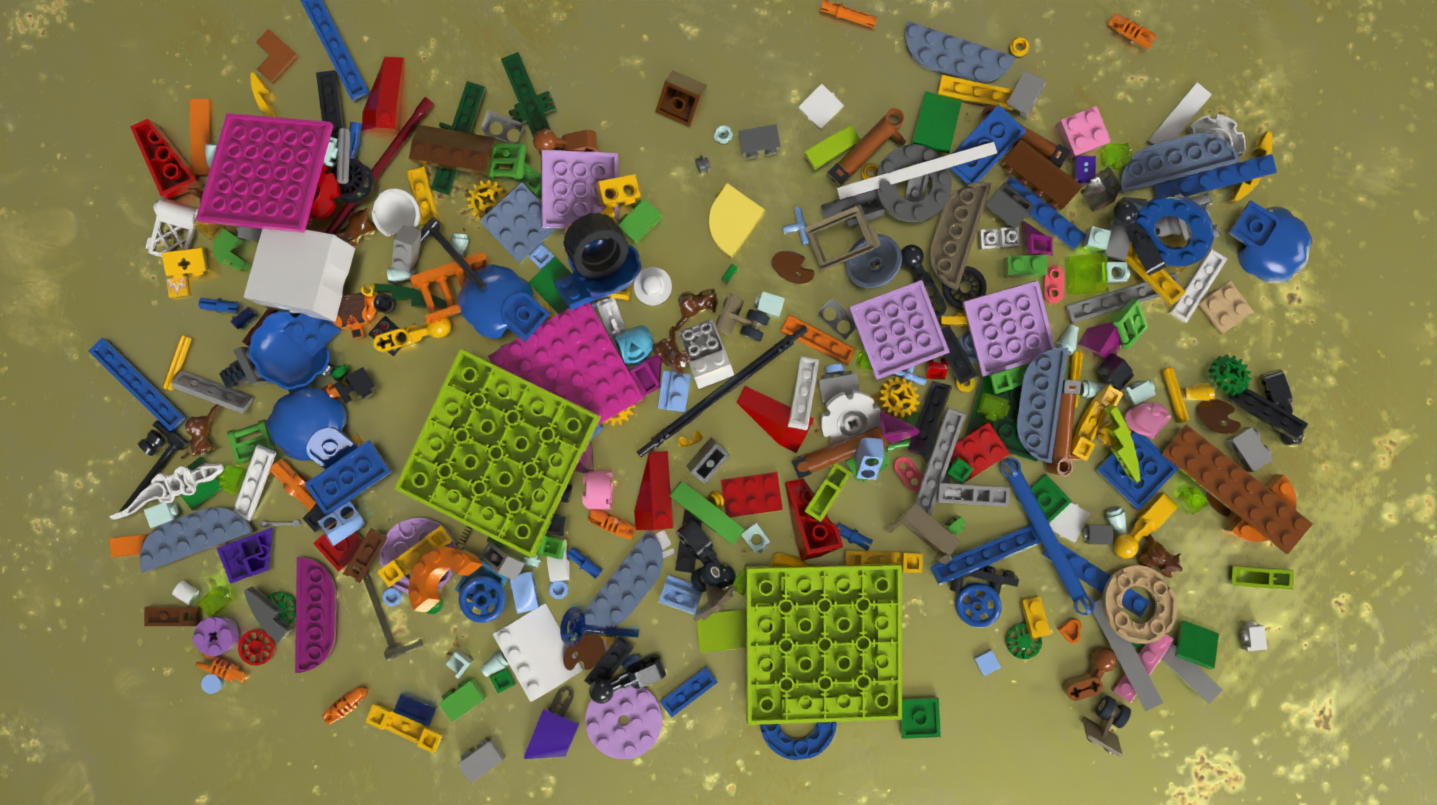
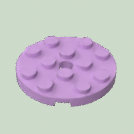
[380,517,457,594]
[585,687,662,759]

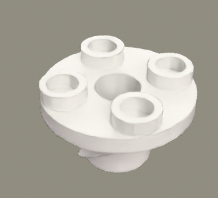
[634,267,672,306]

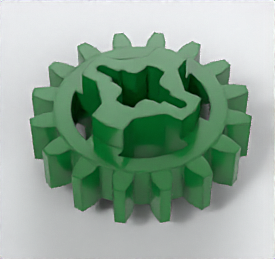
[1208,354,1252,396]

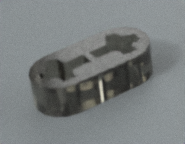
[548,685,575,716]

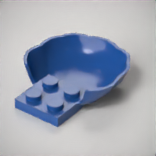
[1228,200,1313,283]
[554,238,642,310]
[457,264,550,342]
[248,312,340,390]
[266,387,358,470]

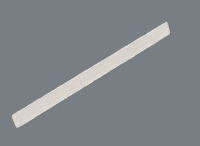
[837,142,997,200]

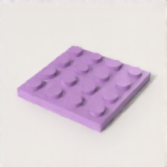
[541,150,619,229]
[849,280,950,380]
[962,280,1055,376]

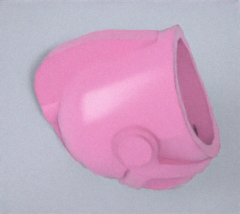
[1124,402,1171,440]

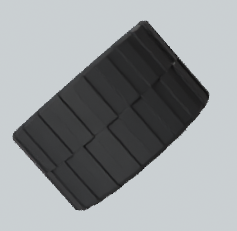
[563,213,628,279]

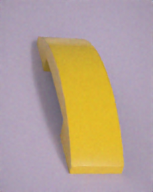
[250,72,278,117]
[1228,131,1272,204]
[1071,385,1123,461]
[377,525,453,587]
[845,550,923,573]
[365,704,443,754]

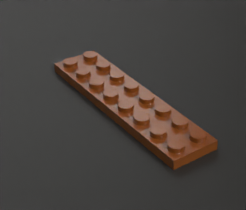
[1160,424,1313,554]

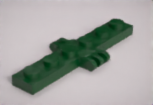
[501,52,559,155]
[431,81,486,196]

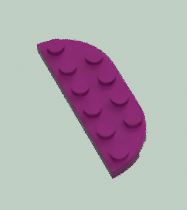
[295,557,337,673]

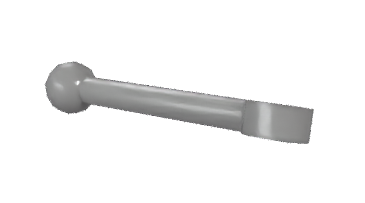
[260,519,301,528]

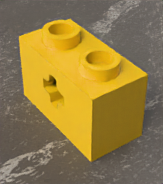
[161,247,209,279]

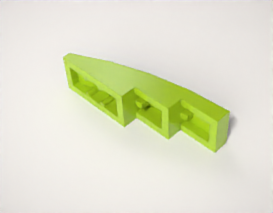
[1103,404,1140,483]

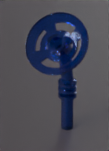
[560,607,639,646]

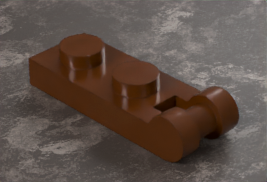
[343,528,388,583]
[144,606,201,626]

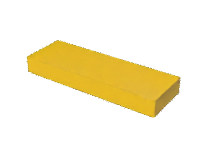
[406,166,440,227]

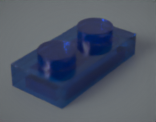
[393,693,437,726]

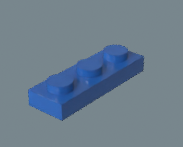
[660,666,718,718]

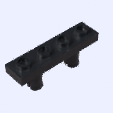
[949,566,1019,595]

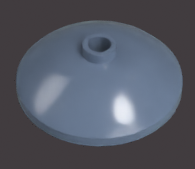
[845,234,902,288]

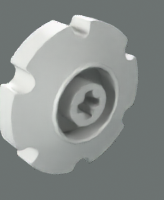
[1186,114,1246,174]
[820,390,881,445]

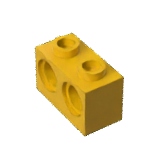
[595,174,641,208]

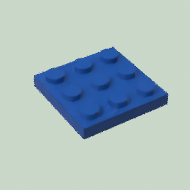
[1096,431,1178,510]

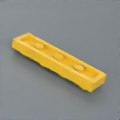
[937,75,1014,111]
[1124,242,1186,307]

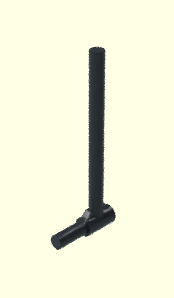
[420,216,487,291]
[119,420,189,518]

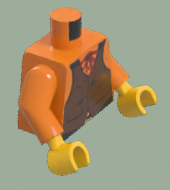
[331,283,377,339]

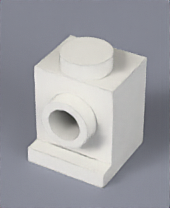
[1241,621,1267,651]

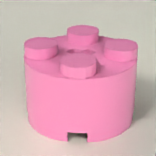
[582,470,613,510]

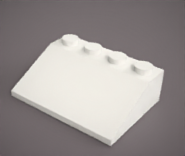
[493,603,583,702]

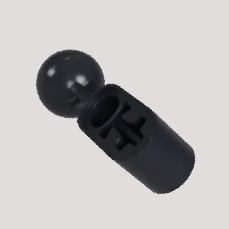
[1113,201,1167,276]
[901,244,946,317]
[1260,369,1305,447]
[676,519,736,589]
[589,655,666,704]

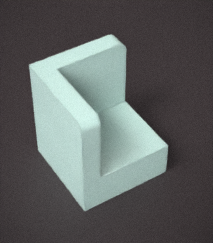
[446,649,474,679]

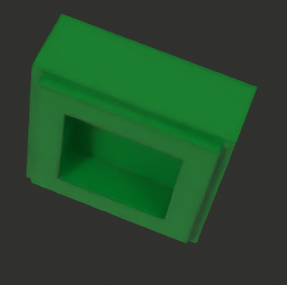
[721,264,738,285]
[946,457,973,484]
[489,667,516,694]

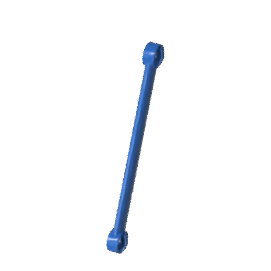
[1000,458,1095,615]

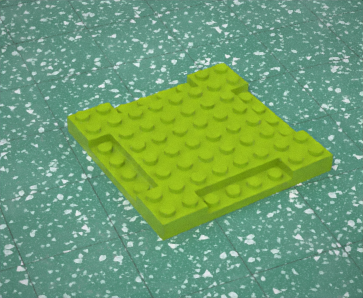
[394,349,602,558]
[745,563,902,725]

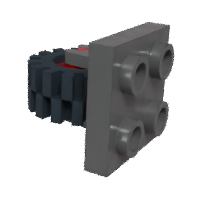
[219,347,270,388]

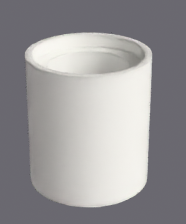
[172,580,200,605]

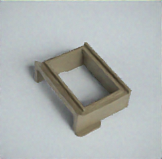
[804,205,881,271]
[885,504,961,566]

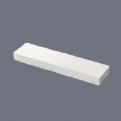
[1147,82,1212,145]
[1169,248,1227,323]
[788,356,819,430]
[233,445,276,522]

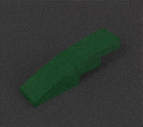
[373,283,448,308]

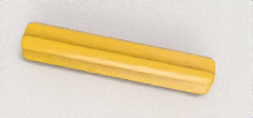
[162,335,191,390]
[1069,351,1083,408]
[1162,367,1189,423]

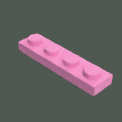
[1113,634,1174,703]

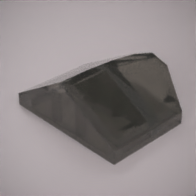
[1080,167,1121,212]

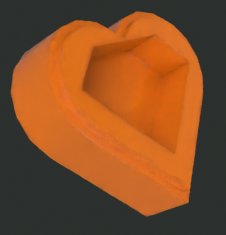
[1057,618,1082,644]

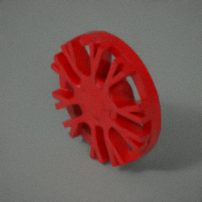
[238,629,275,666]

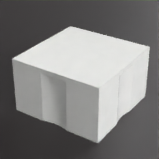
[244,229,355,322]

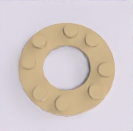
[1102,565,1177,644]

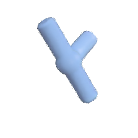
[783,206,810,244]
[893,366,927,385]

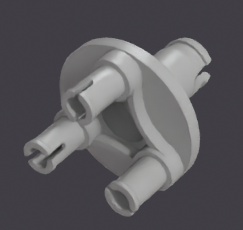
[1155,192,1220,244]

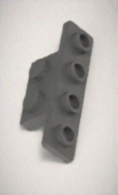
[821,189,885,227]

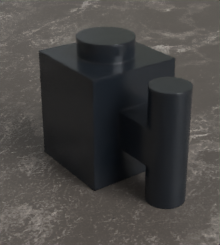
[1097,353,1134,391]
[334,367,375,404]

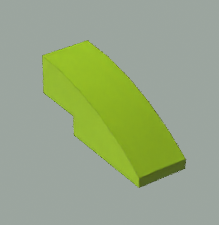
[804,125,861,171]
[805,463,852,522]
[1232,566,1294,590]

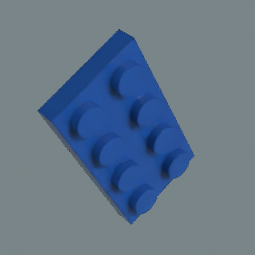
[950,104,1026,188]
[305,440,392,516]

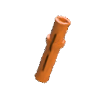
[819,0,877,29]

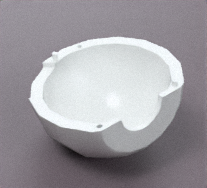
[371,188,421,237]

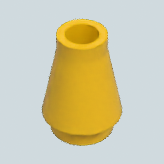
[1185,382,1215,401]

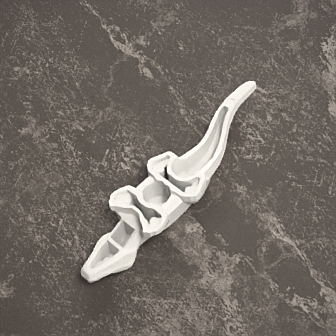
[110,463,224,520]

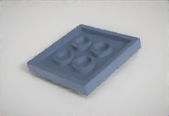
[479,182,556,263]

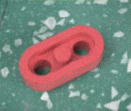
[1043,265,1064,304]
[894,457,923,492]

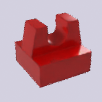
[926,358,948,380]

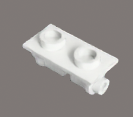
[596,298,627,338]

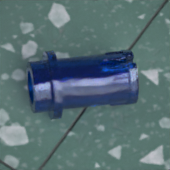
[230,306,256,330]

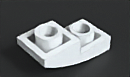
[977,227,1020,250]
[547,539,570,582]

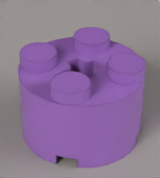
[193,615,240,656]

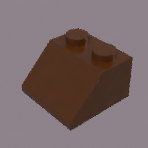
[655,70,707,127]

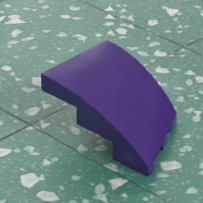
[216,527,273,584]
[524,708,580,759]

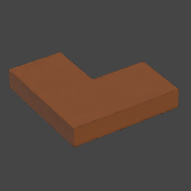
[256,29,298,83]

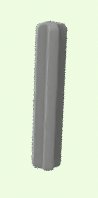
[337,128,350,184]

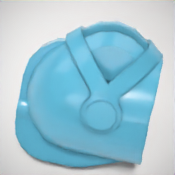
[614,325,654,365]

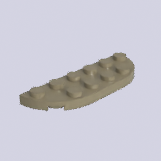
[930,182,992,290]

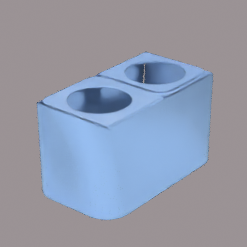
[855,438,884,480]
[318,501,364,546]
[510,571,540,614]

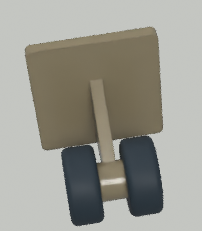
[716,293,770,341]
[691,562,736,622]
[1083,696,1131,757]

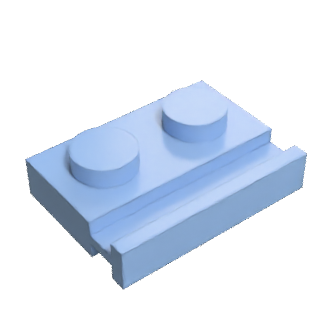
[658,370,691,412]
[659,575,702,615]

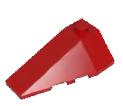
[361,57,404,133]
[736,386,814,453]
[634,451,674,530]
[785,478,843,561]

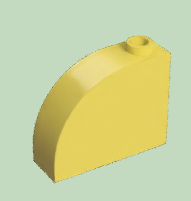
[709,183,765,259]

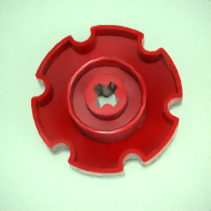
[307,164,340,223]

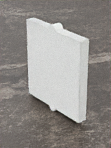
[798,84,844,130]
[1049,503,1090,543]

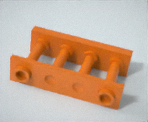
[410,252,486,324]

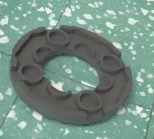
[875,144,952,222]

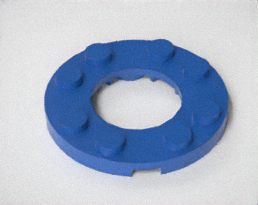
[1136,195,1214,267]
[760,722,837,760]

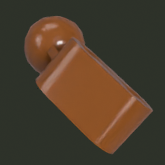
[533,129,597,152]
[1062,648,1117,701]

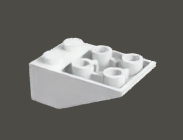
[677,319,734,389]

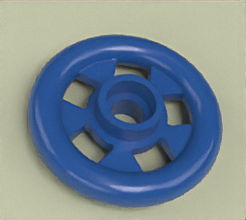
[459,576,506,623]
[955,583,1002,628]

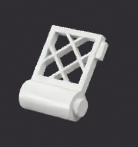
[146,198,199,264]

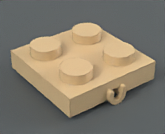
[1198,281,1254,335]

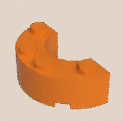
[1224,474,1297,542]
[408,547,483,612]

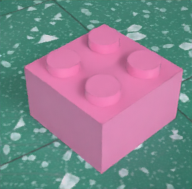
[1056,106,1111,160]

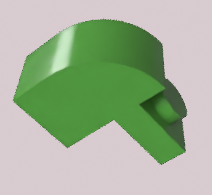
[213,228,252,271]

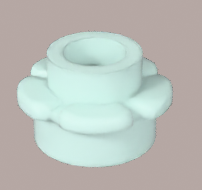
[714,125,733,144]
[523,555,541,568]

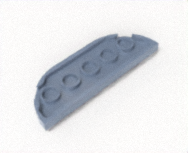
[905,21,1015,84]
[1121,133,1240,193]
[1017,347,1068,463]
[140,507,253,573]
[577,530,663,629]

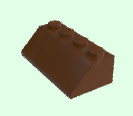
[409,125,496,176]
[1000,139,1083,211]

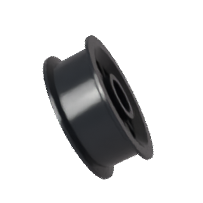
[331,158,374,203]
[942,266,987,309]

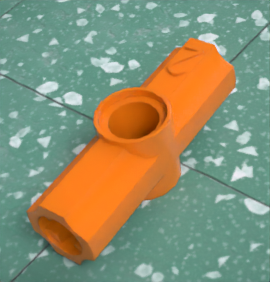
[270,459,317,511]

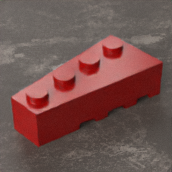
[130,118,204,200]

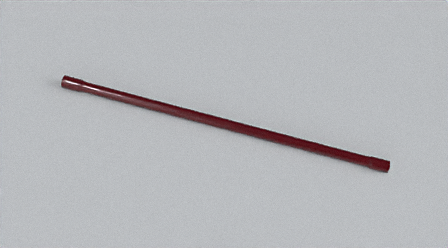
[242,97,434,347]

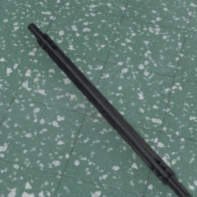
[637,325,808,458]

